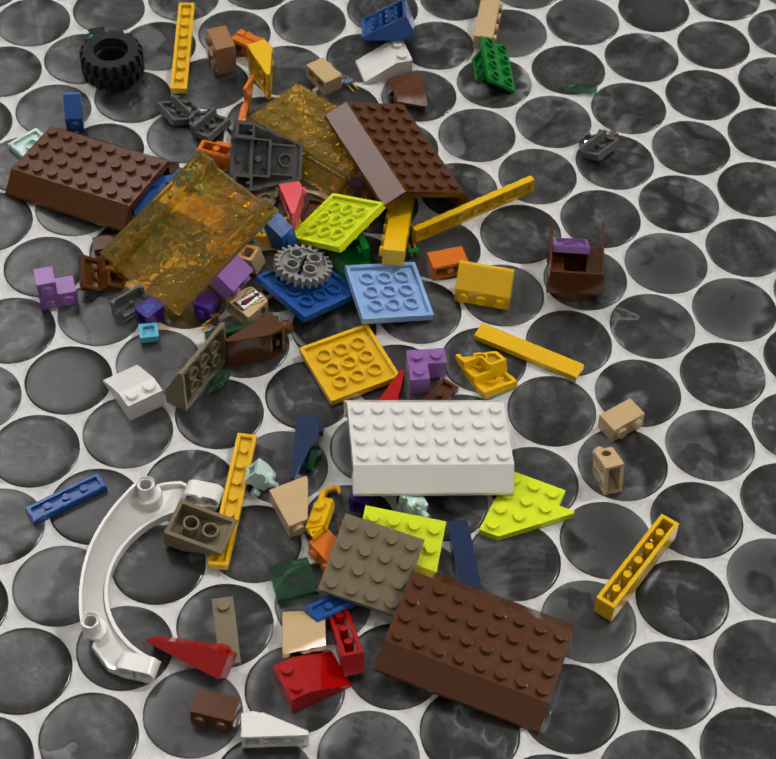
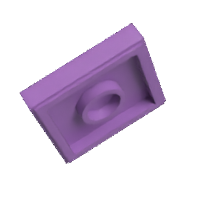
[552,237,590,254]

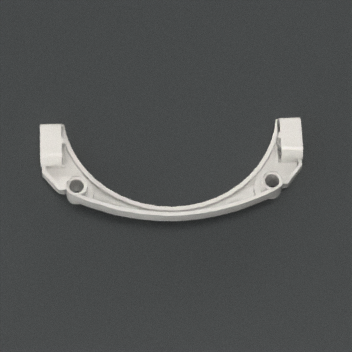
[79,476,224,683]

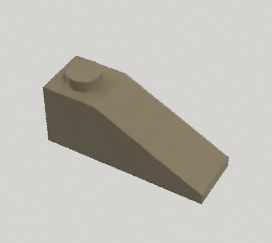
[212,596,241,666]

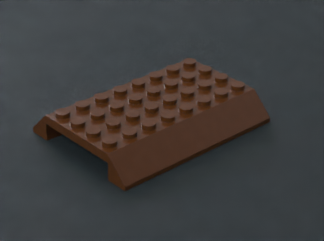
[324,101,469,208]
[5,126,179,233]
[374,565,575,734]

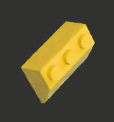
[454,260,515,310]

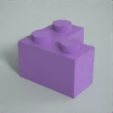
[209,254,253,299]
[33,266,78,310]
[406,348,447,395]

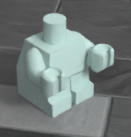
[243,458,279,498]
[396,496,430,518]

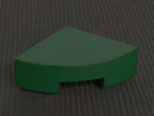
[305,449,324,471]

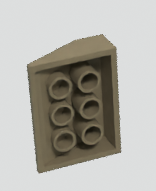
[165,322,227,411]

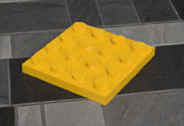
[299,324,399,406]

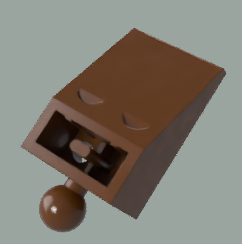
[225,313,294,366]

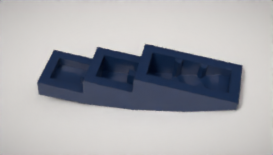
[446,519,482,590]

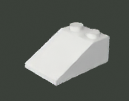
[356,39,413,84]
[103,365,165,421]

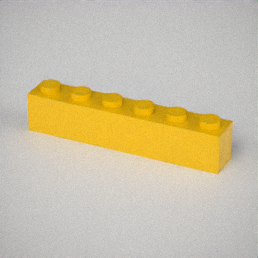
[379,197,415,266]
[593,513,679,621]

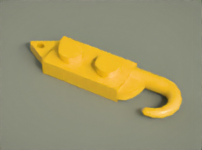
[305,485,342,540]

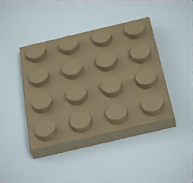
[318,513,425,617]

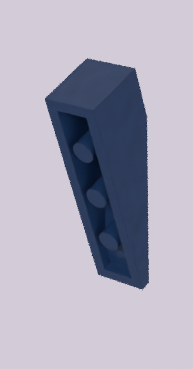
[290,415,324,482]

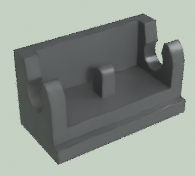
[110,284,151,325]

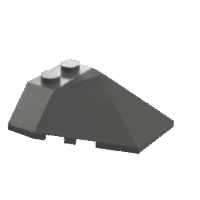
[228,120,303,192]

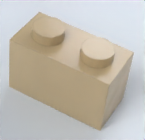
[307,57,343,95]
[598,398,645,442]

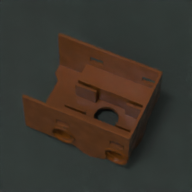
[546,219,604,302]

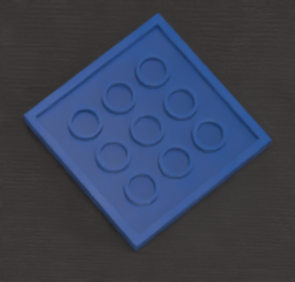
[255,258,354,323]

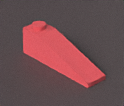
[279,181,306,230]

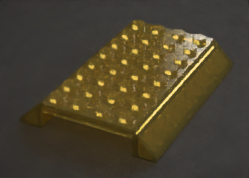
[247,83,359,196]
[100,150,279,316]

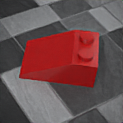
[273,651,351,713]

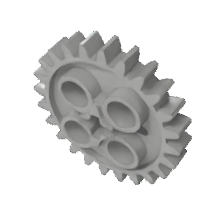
[272,244,333,289]

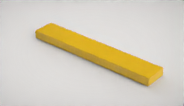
[474,323,584,381]

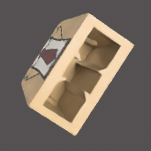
[226,287,272,323]

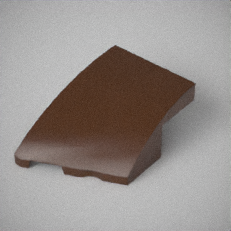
[387,70,428,110]
[78,254,135,292]

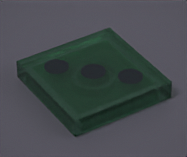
[267,557,318,604]

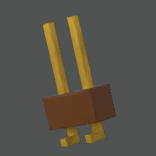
[202,313,221,330]

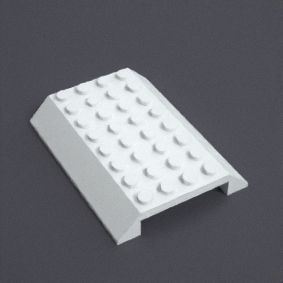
[343,400,514,496]

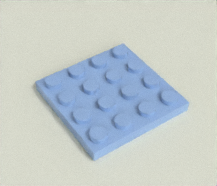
[344,262,434,324]

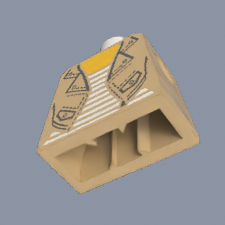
[592,446,624,495]

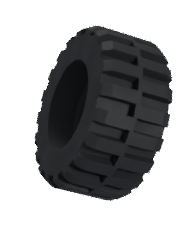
[79,30,145,91]

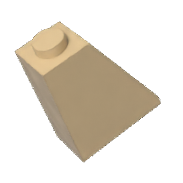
[269,476,308,538]

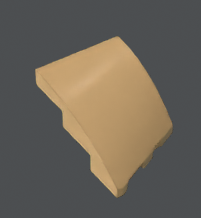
[282,611,326,658]

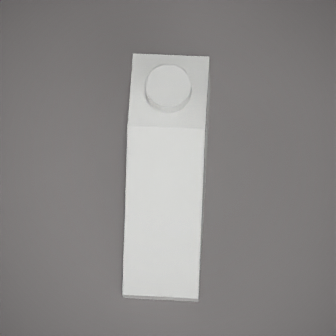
[241,711,309,748]

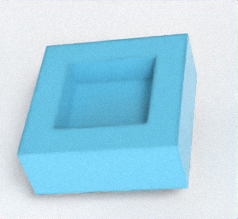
[138,322,159,343]

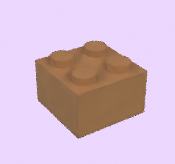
[205,25,237,75]

